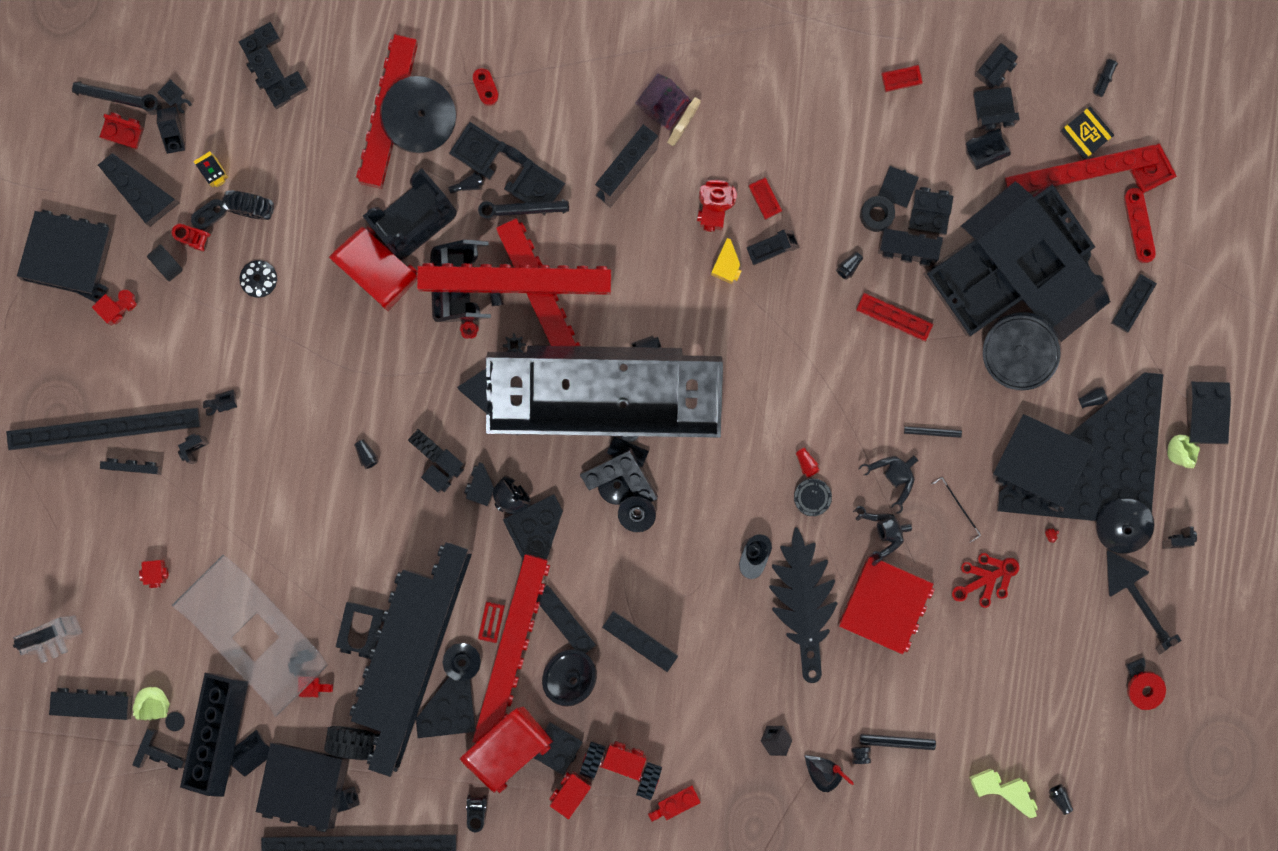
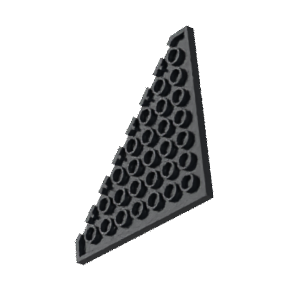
[997,372,1164,521]

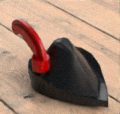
[804,755,854,793]

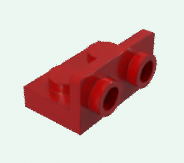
[99,112,144,150]

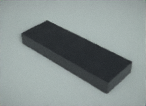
[1111,274,1157,333]

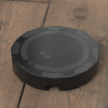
[794,478,832,517]

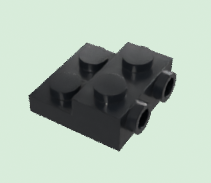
[908,187,954,235]

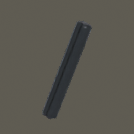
[859,734,936,750]

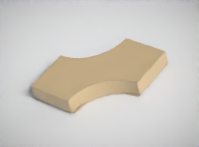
[667,97,701,146]

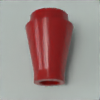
[795,448,820,478]

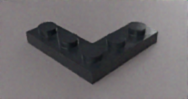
[580,448,658,502]

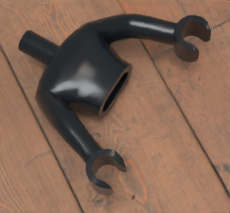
[858,455,919,514]
[853,506,912,566]

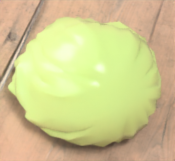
[1167,435,1200,468]
[132,687,170,720]

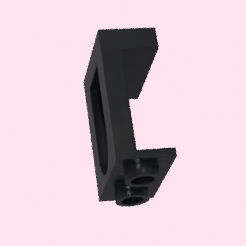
[335,602,385,659]

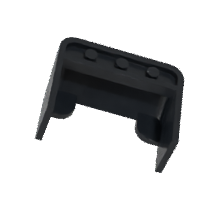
[430,239,491,322]

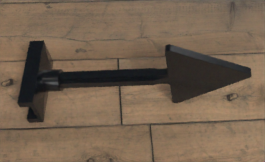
[1106,551,1182,655]

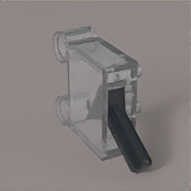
[13,615,83,663]

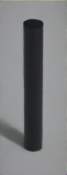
[904,426,962,438]

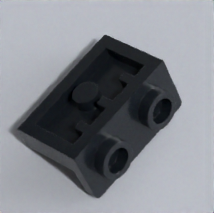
[1162,526,1197,549]

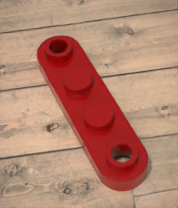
[1124,188,1156,264]

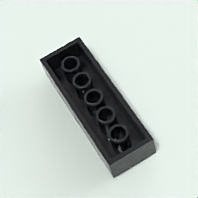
[180,672,249,797]

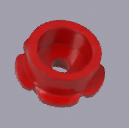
[460,321,479,339]

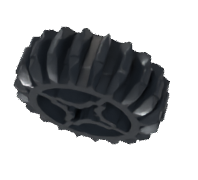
[222,190,274,220]

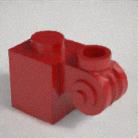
[92,290,137,326]

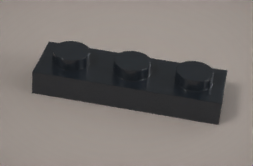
[100,458,162,475]

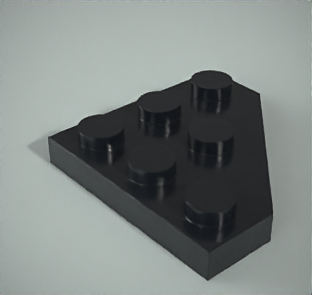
[503,494,563,560]
[416,677,476,738]

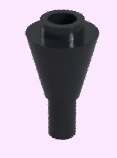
[448,172,484,194]

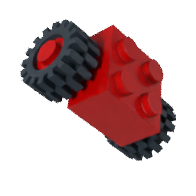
[579,741,662,800]

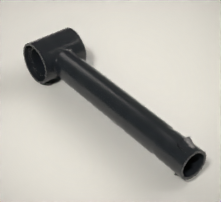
[72,81,162,115]
[478,199,569,220]

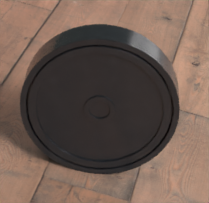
[983,312,1062,391]

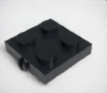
[534,722,583,775]

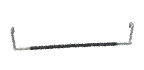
[931,477,981,543]

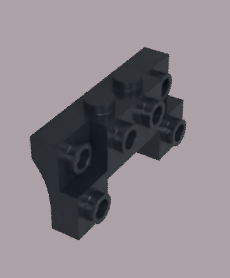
[238,22,308,109]

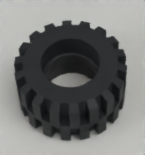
[324,726,376,760]

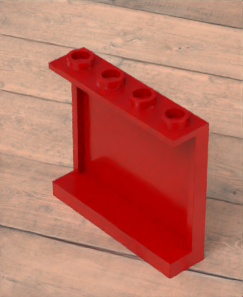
[838,556,935,655]

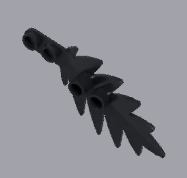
[769,527,838,683]

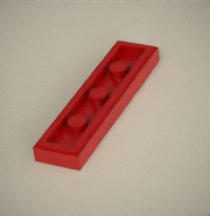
[856,293,934,342]

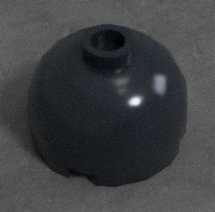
[493,476,531,514]

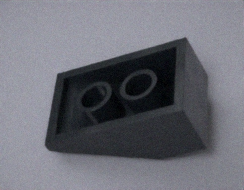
[1186,381,1231,445]

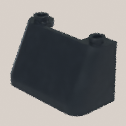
[363,168,457,260]

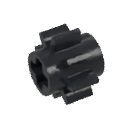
[503,333,527,353]

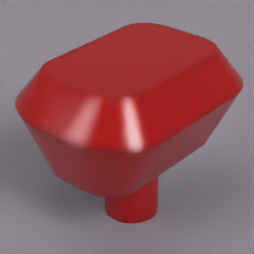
[1045,528,1059,543]

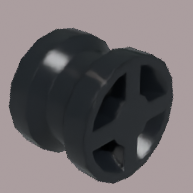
[851,747,871,764]

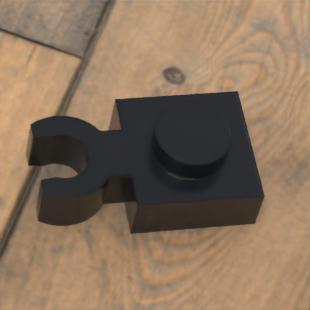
[157,79,192,113]

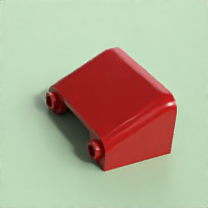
[329,226,418,312]
[460,706,553,794]

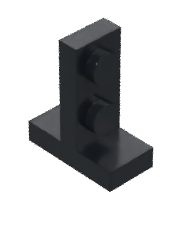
[746,229,800,265]
[132,728,186,770]

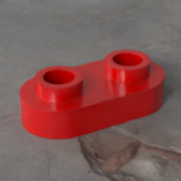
[472,68,499,106]

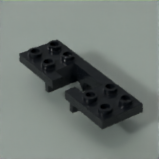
[449,122,566,216]

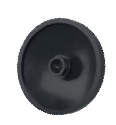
[380,76,456,153]

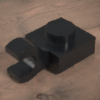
[203,390,237,416]

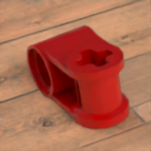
[171,224,211,252]

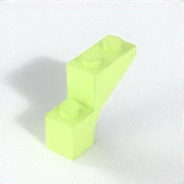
[969,769,1038,818]

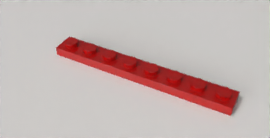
[1005,145,1159,192]

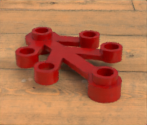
[951,553,1020,608]

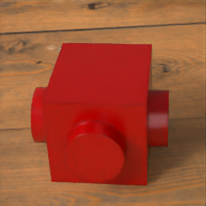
[697,206,725,232]
[139,560,169,588]

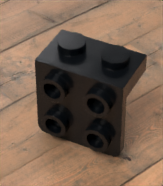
[973,87,1020,131]

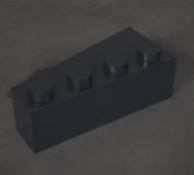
[98,153,179,227]

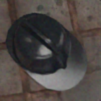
[739,534,772,579]

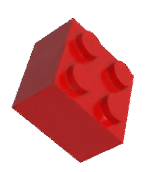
[549,771,592,820]

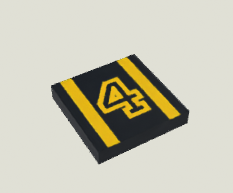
[1060,107,1114,160]

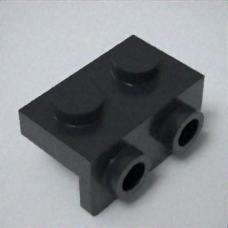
[965,128,1011,170]
[178,434,209,464]

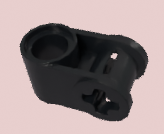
[466,794,487,833]

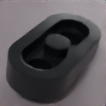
[191,199,227,230]

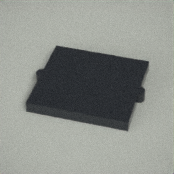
[878,166,919,208]

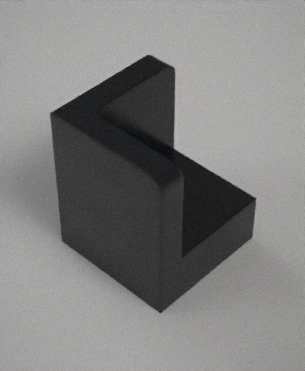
[761,726,792,756]

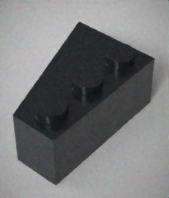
[878,228,943,267]

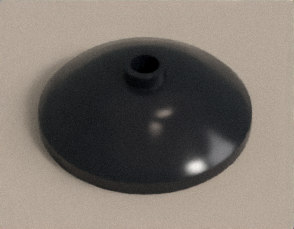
[1096,498,1155,554]
[542,649,597,707]

